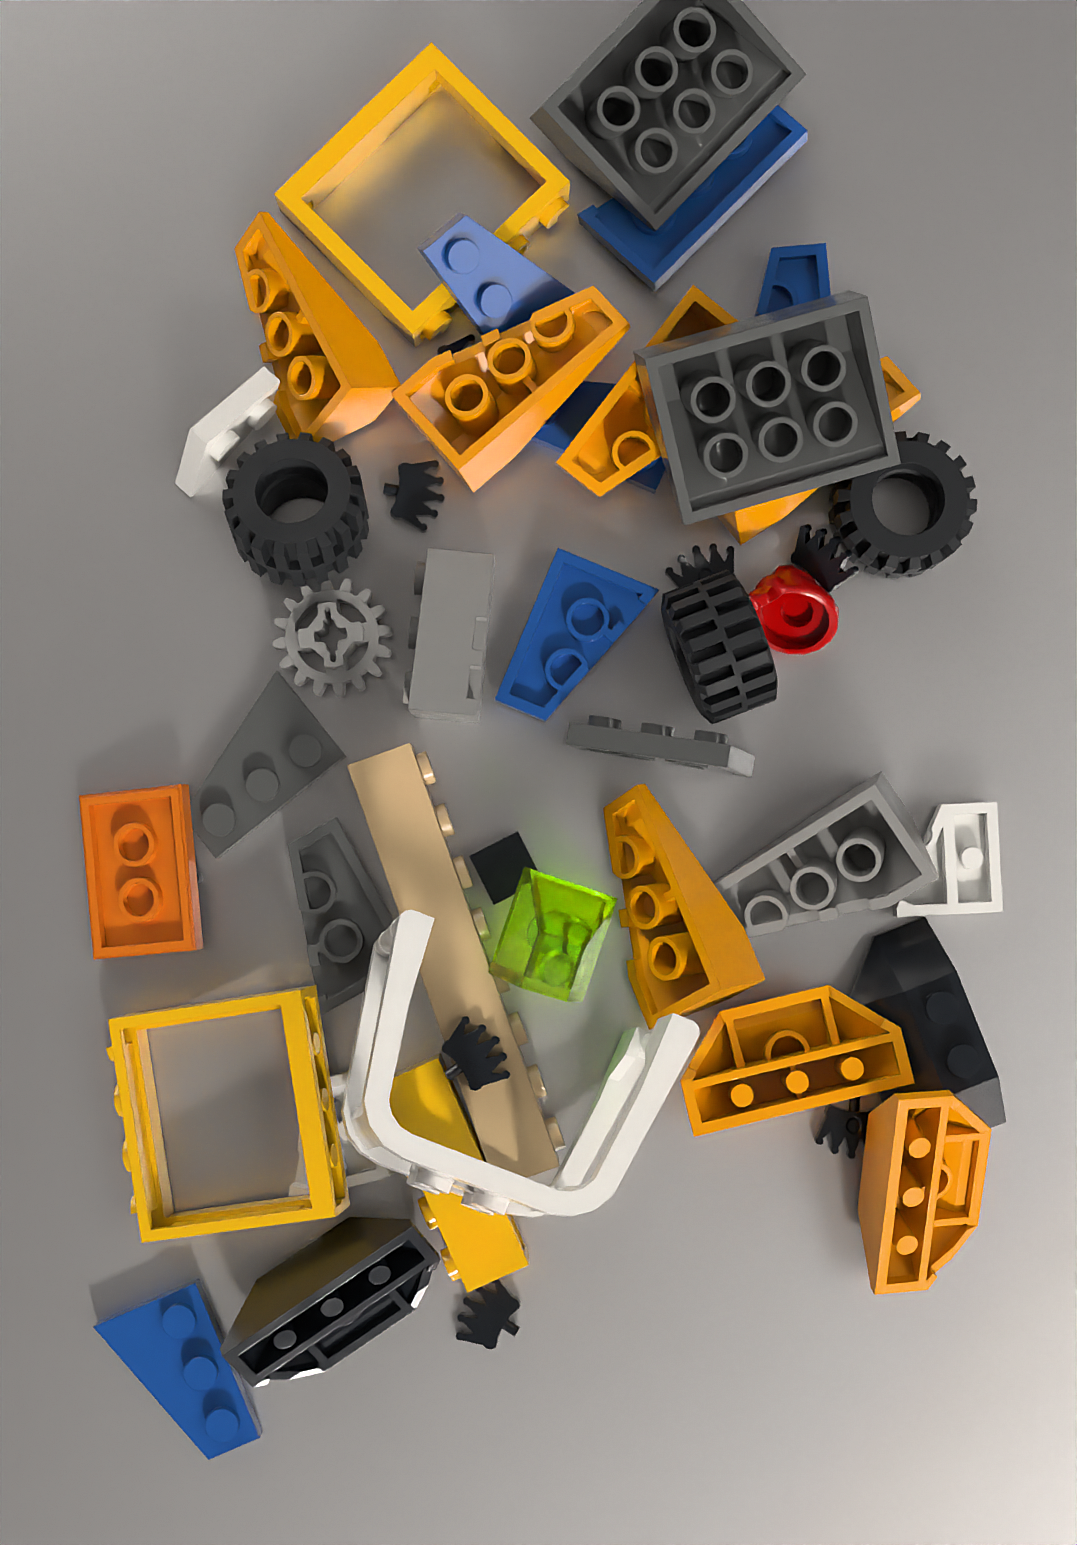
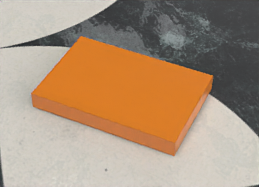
[79,784,204,960]

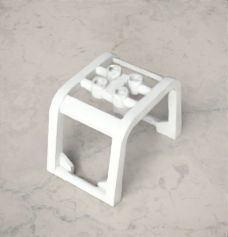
[341,910,700,1218]

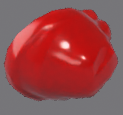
[748,564,839,655]

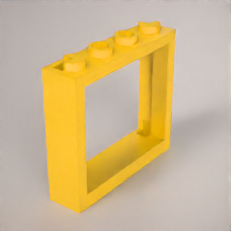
[274,42,570,348]
[106,985,350,1243]

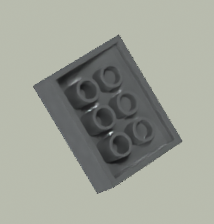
[529,0,807,232]
[633,290,901,525]

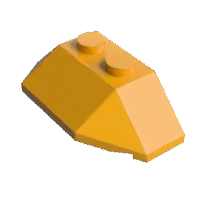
[680,985,915,1137]
[857,1090,992,1295]

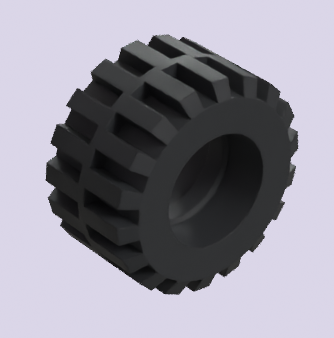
[828,431,977,579]
[222,432,369,587]
[661,569,778,724]

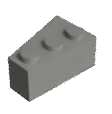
[403,548,495,724]

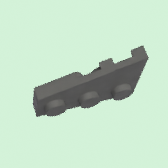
[190,670,347,859]
[566,715,755,778]
[287,817,394,1015]

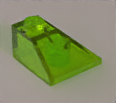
[488,867,618,1002]

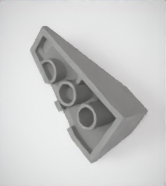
[713,771,939,938]

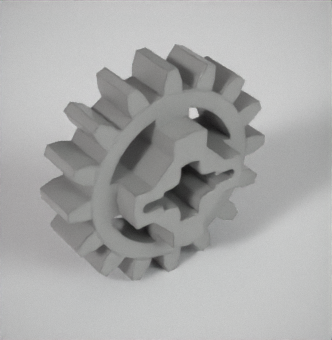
[272,578,393,698]

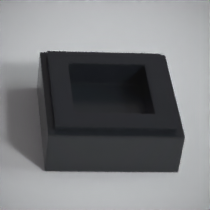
[469,831,542,905]

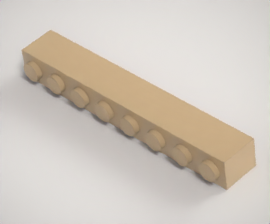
[347,743,566,1178]

